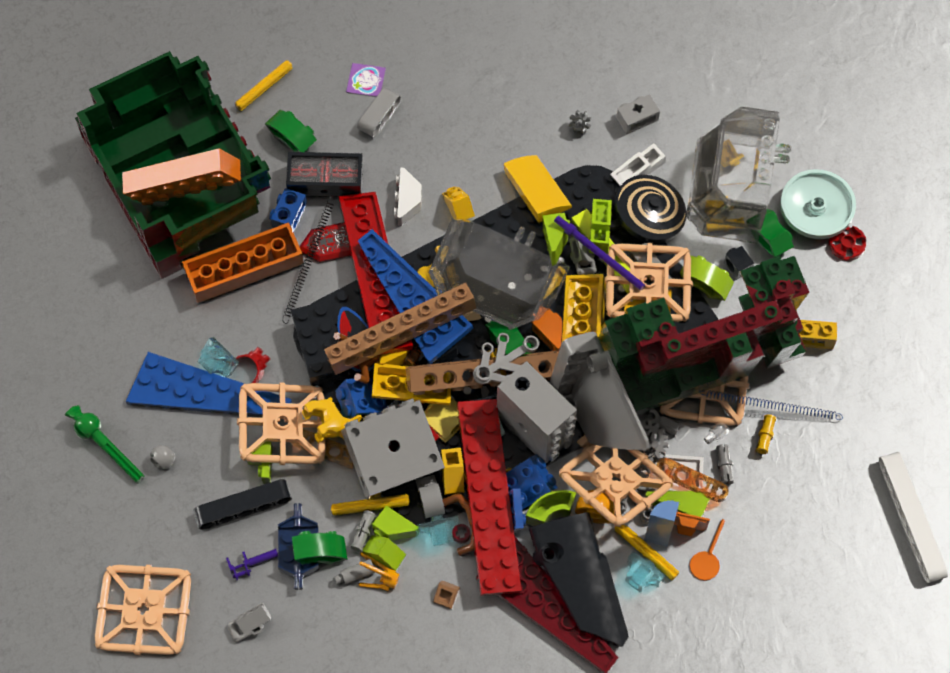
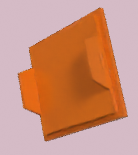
[674,512,710,537]

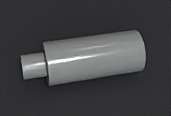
[334,559,375,584]

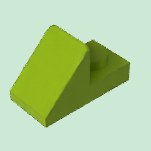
[247,442,273,484]

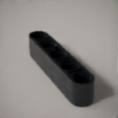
[193,479,292,530]

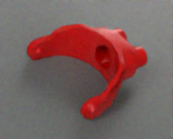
[230,347,270,383]

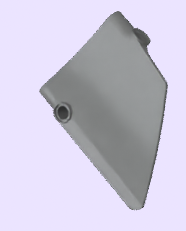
[549,332,649,450]

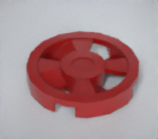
[829,226,866,261]

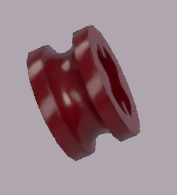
[452,524,470,544]

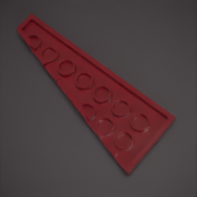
[476,534,619,673]

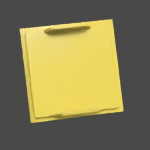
[424,397,460,443]

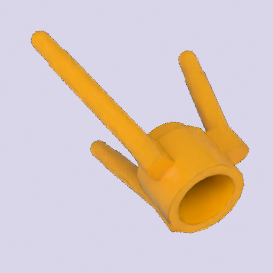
[358,552,400,591]

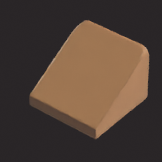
[433,581,460,609]

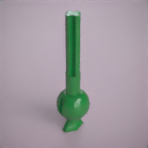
[65,405,145,483]

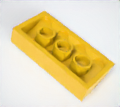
[503,155,572,223]
[562,274,606,342]
[372,363,451,405]

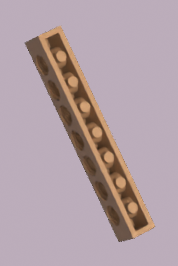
[324,283,477,375]
[406,351,559,395]

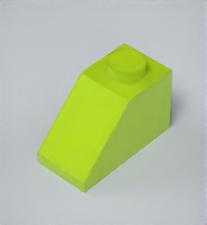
[372,505,419,541]

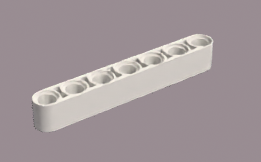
[879,452,948,583]

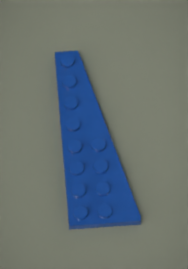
[358,229,473,364]
[126,352,292,416]

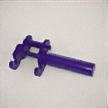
[226,549,278,581]

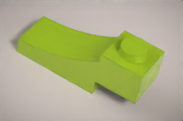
[589,199,612,254]

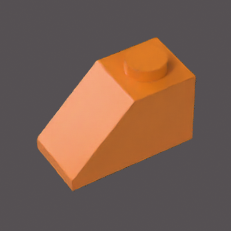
[532,309,562,351]

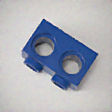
[269,188,307,233]

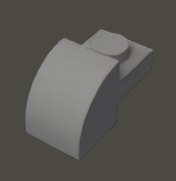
[415,475,445,518]

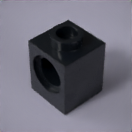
[724,246,754,280]

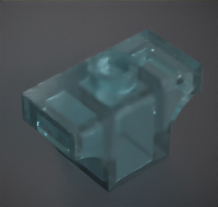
[197,337,239,378]
[417,515,459,546]
[625,551,665,593]

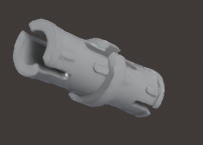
[716,444,734,485]
[350,510,376,552]

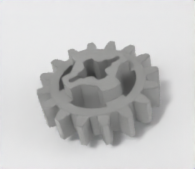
[629,421,669,463]

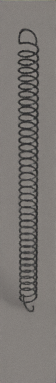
[282,195,335,324]

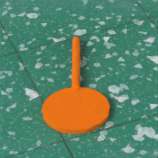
[690,519,725,581]

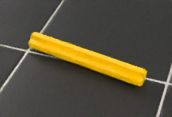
[235,60,293,111]
[331,494,409,515]
[614,524,679,580]

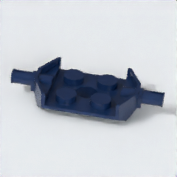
[278,503,319,590]

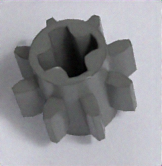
[569,110,592,134]

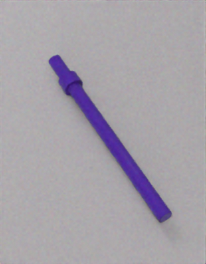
[554,216,645,291]

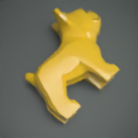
[302,397,362,444]

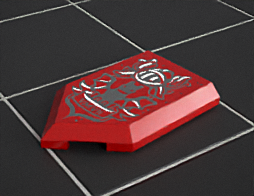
[299,222,352,263]

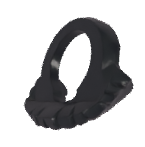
[468,384,497,401]

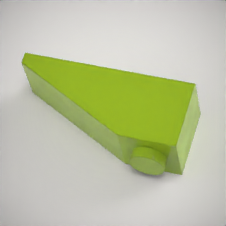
[542,212,570,266]
[645,491,710,517]

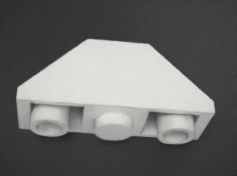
[394,168,422,226]

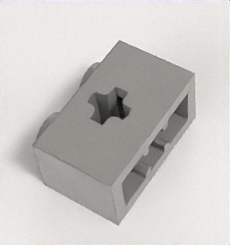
[616,94,660,134]

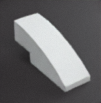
[610,143,666,186]

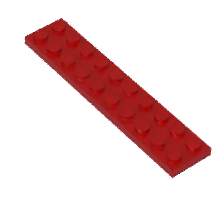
[339,191,413,355]
[457,399,522,596]

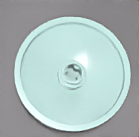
[780,169,856,239]

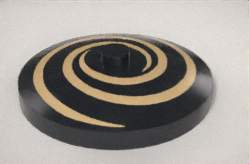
[614,175,687,243]

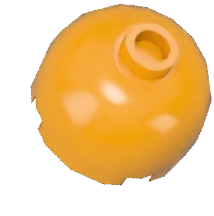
[575,488,614,524]

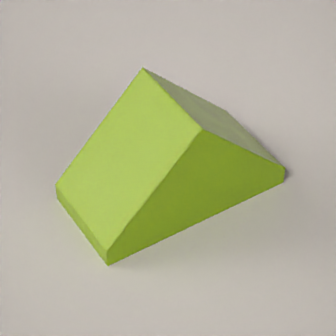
[362,535,406,571]

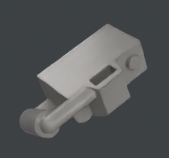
[569,237,597,275]
[227,603,271,642]

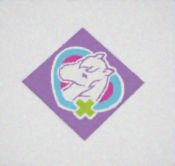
[346,63,386,96]

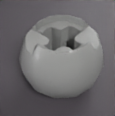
[150,445,175,469]

